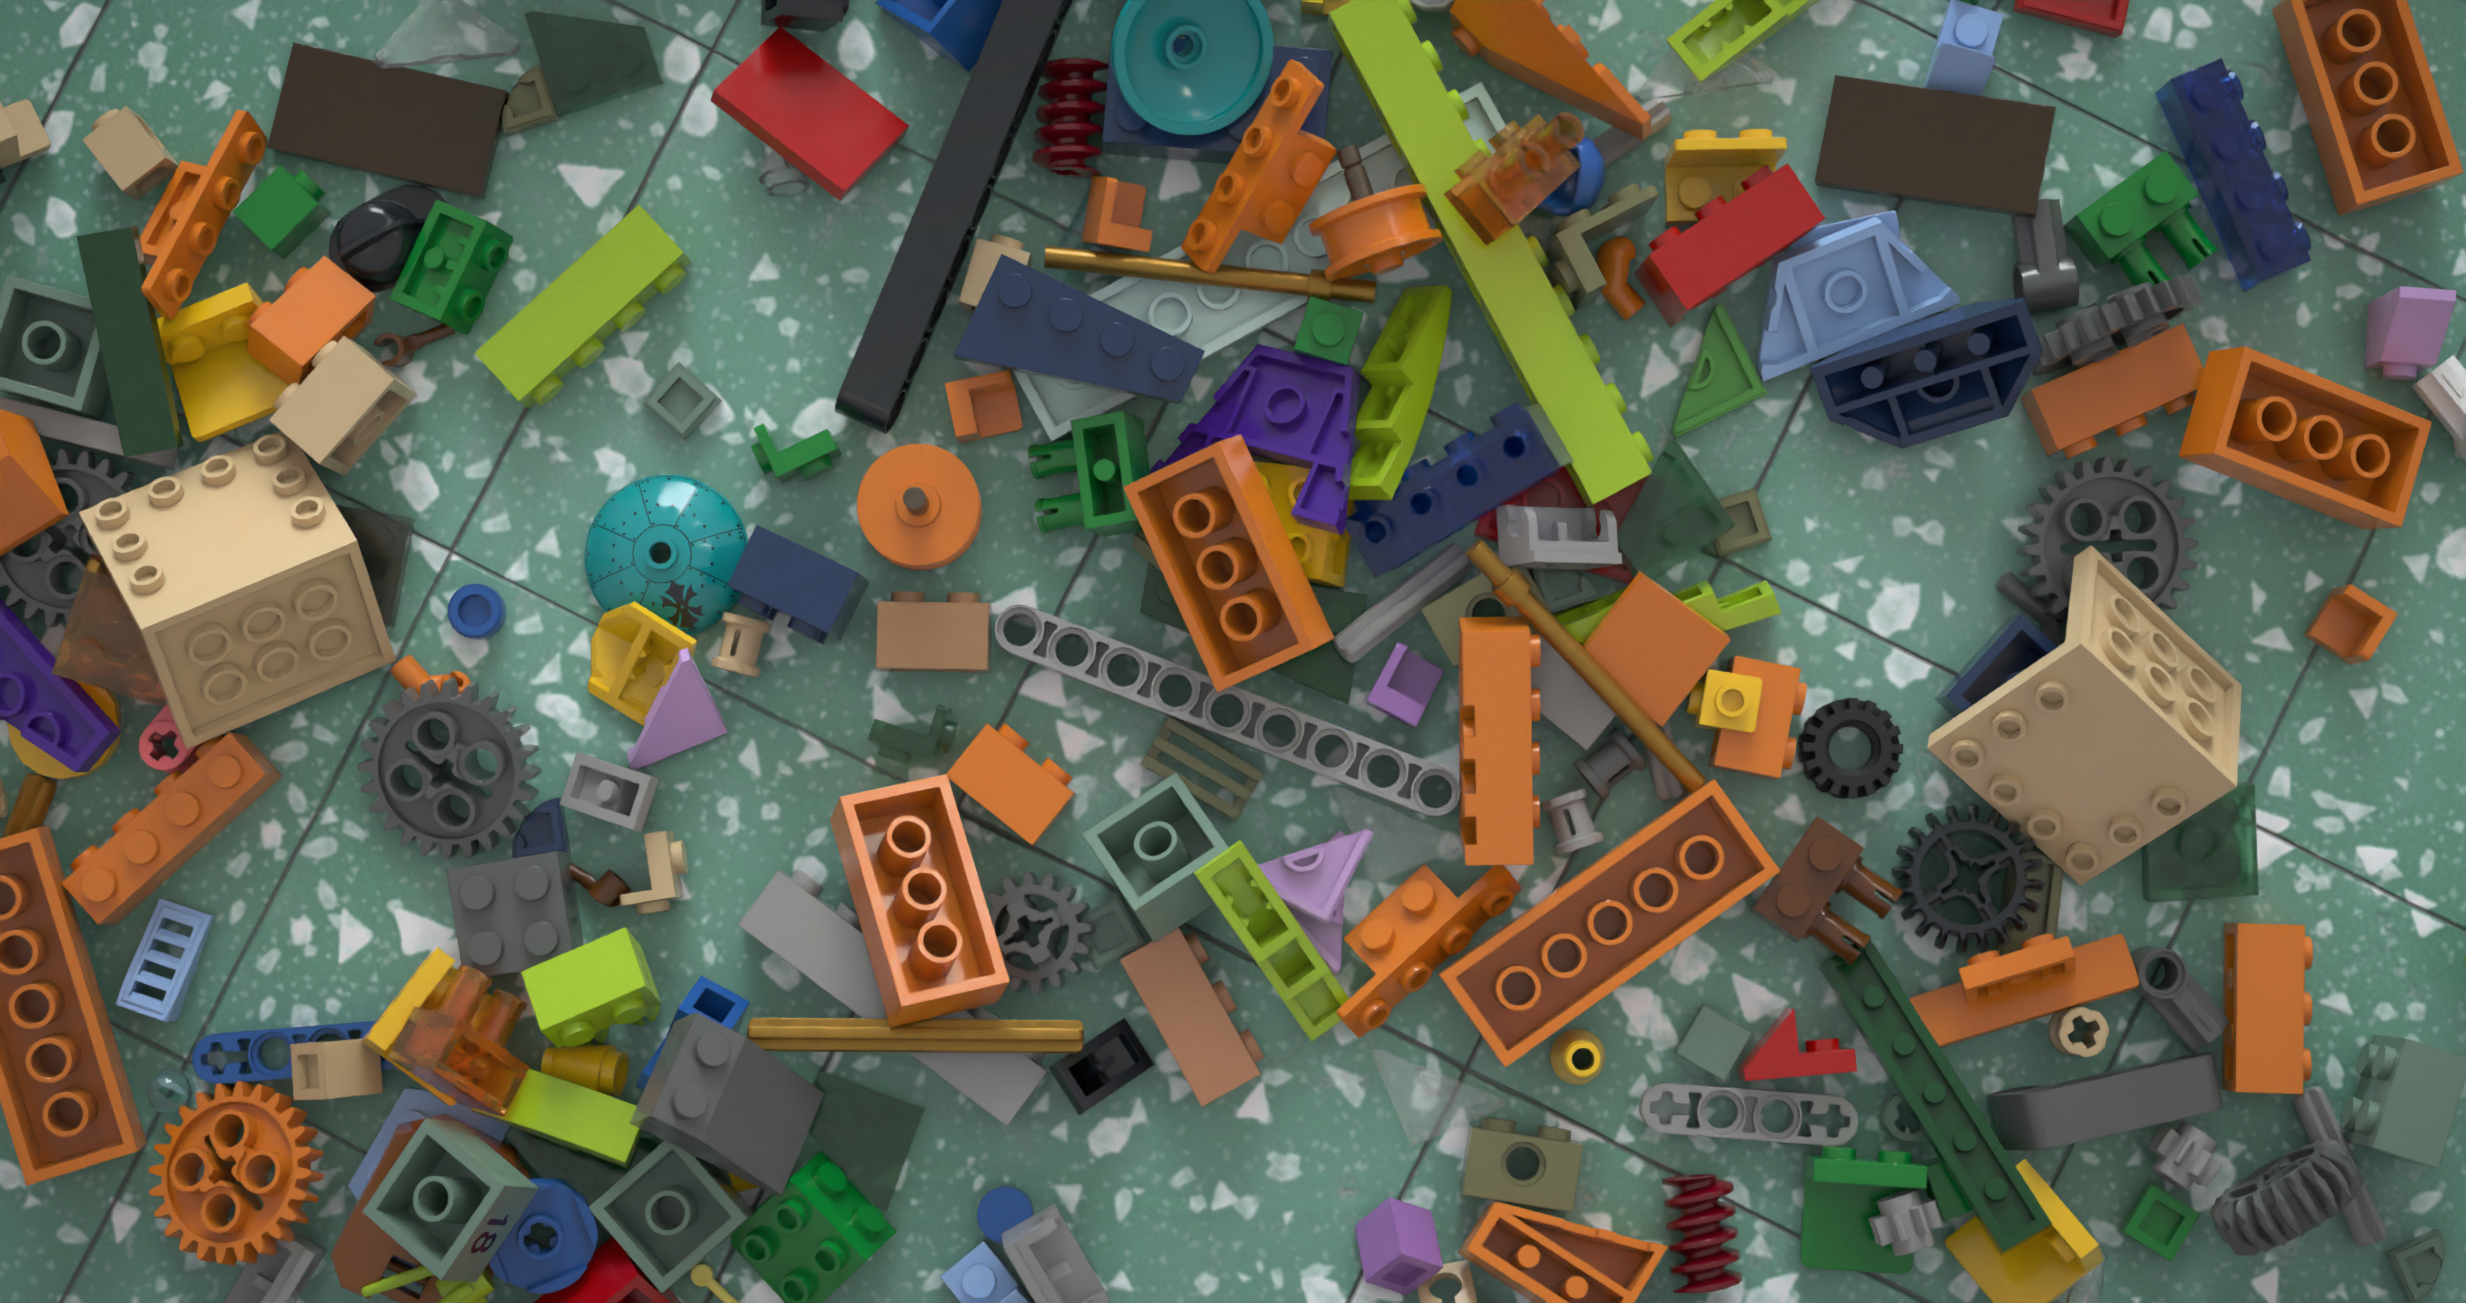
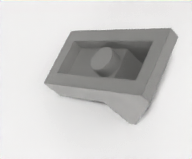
[559,752,660,832]

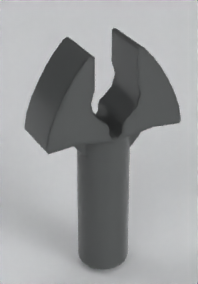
[1996,572,2065,647]

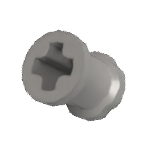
[1540,787,1604,856]

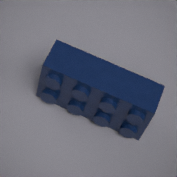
[1102,32,1333,164]

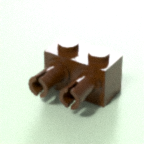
[1750,816,1903,966]

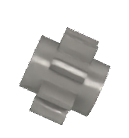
[2147,1121,2222,1192]
[1868,1188,1943,1256]

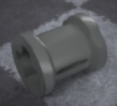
[1573,728,1647,800]

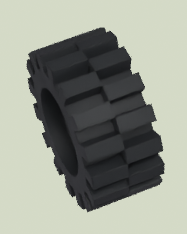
[1797,698,1903,799]

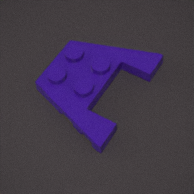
[1148,344,1360,535]

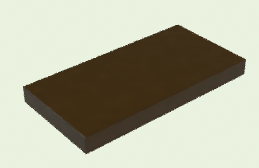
[267,42,510,200]
[1815,75,2056,219]

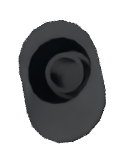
[329,185,448,293]

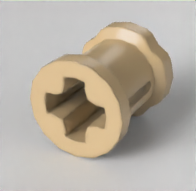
[710,612,772,678]
[2048,1006,2109,1057]

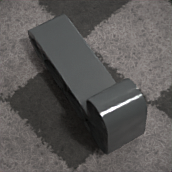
[1989,1052,2224,1150]

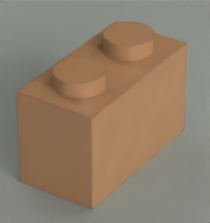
[876,591,992,673]

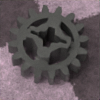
[985,872,1096,994]

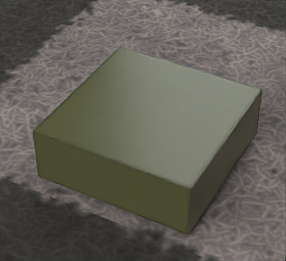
[1700,487,1772,558]

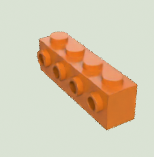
[61,732,282,925]

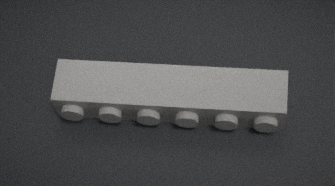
[738,869,1050,1126]

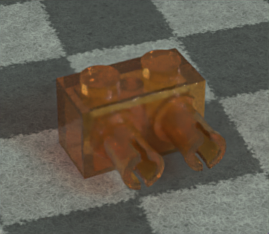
[1444,112,1584,246]
[388,965,529,1117]

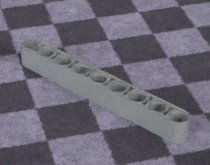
[994,604,1461,818]

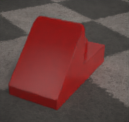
[1737,1008,1857,1081]

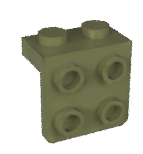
[1546,183,1659,311]

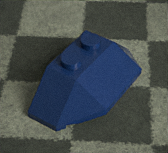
[1810,298,2043,449]

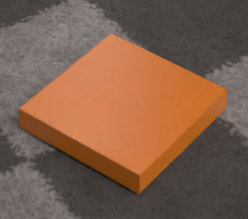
[1582,571,1731,727]

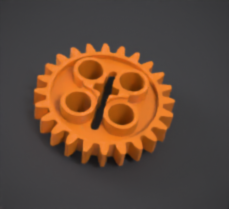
[149,1081,324,1266]

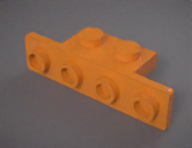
[1181,59,1337,274]
[140,110,268,319]
[1336,863,1521,1038]
[1909,934,2140,1048]

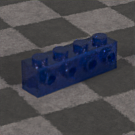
[2156,58,2311,292]
[1345,402,1574,578]

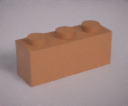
[1120,926,1265,1107]

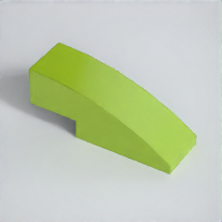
[471,1058,643,1168]

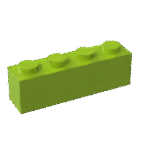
[475,204,691,408]

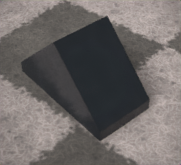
[1049,1018,1155,1115]

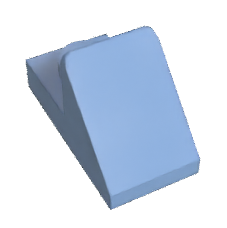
[1923,0,2004,96]
[940,1240,1035,1303]

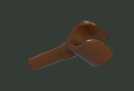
[374,324,455,368]
[570,862,631,908]

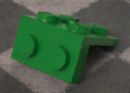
[1800,1146,1928,1274]
[731,1151,897,1303]

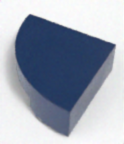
[512,797,571,858]

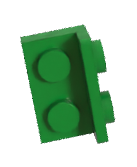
[389,199,513,335]

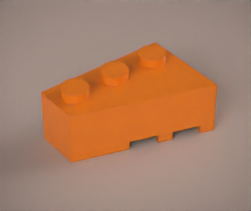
[1457,1202,1668,1303]

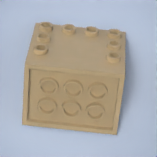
[79,431,396,749]
[1927,546,2242,886]

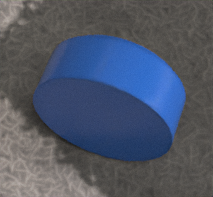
[448,584,506,640]
[977,1186,1034,1243]

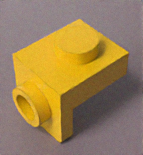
[1686,669,1763,733]

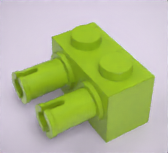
[521,927,662,1048]

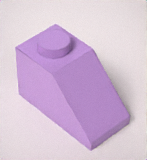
[2365,286,2456,380]

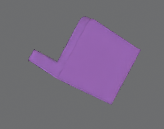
[1365,642,1443,729]
[1355,1197,1443,1296]

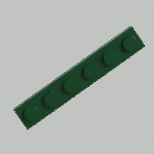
[1819,939,2052,1255]

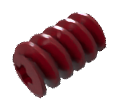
[1032,57,1109,178]
[1661,1174,1742,1293]

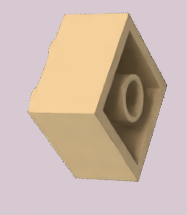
[269,336,417,476]

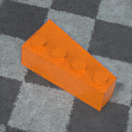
[1459,616,1541,866]

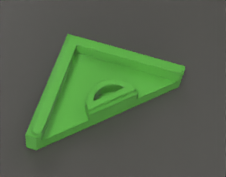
[1671,303,1767,440]

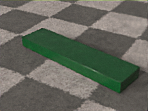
[77,226,184,457]

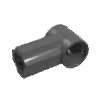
[2010,198,2079,312]
[2130,946,2229,1052]

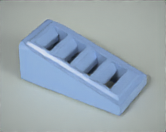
[115,898,214,1022]

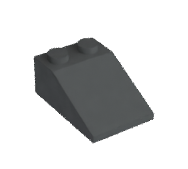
[629,1012,825,1196]

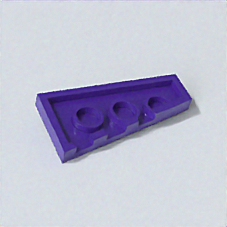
[0,598,122,772]

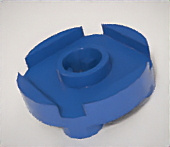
[488,1178,598,1294]

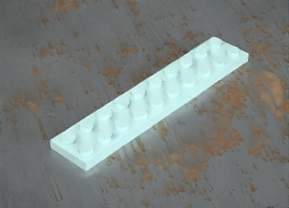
[1013,82,1527,442]

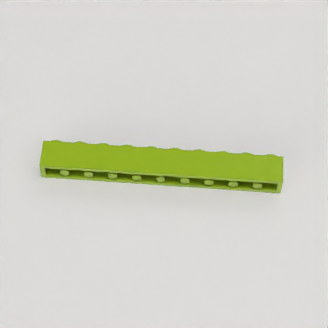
[1327,0,1654,508]

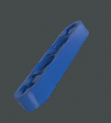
[192,1021,396,1084]

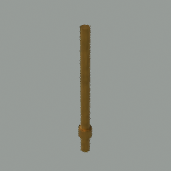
[1044,246,1377,303]
[1465,539,1706,793]

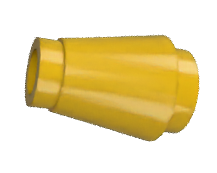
[1550,1029,1606,1085]
[541,1044,629,1096]

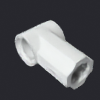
[2411,355,2466,461]

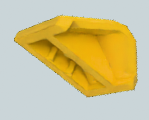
[588,601,697,727]

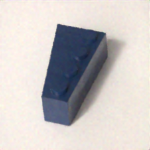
[953,254,1205,404]

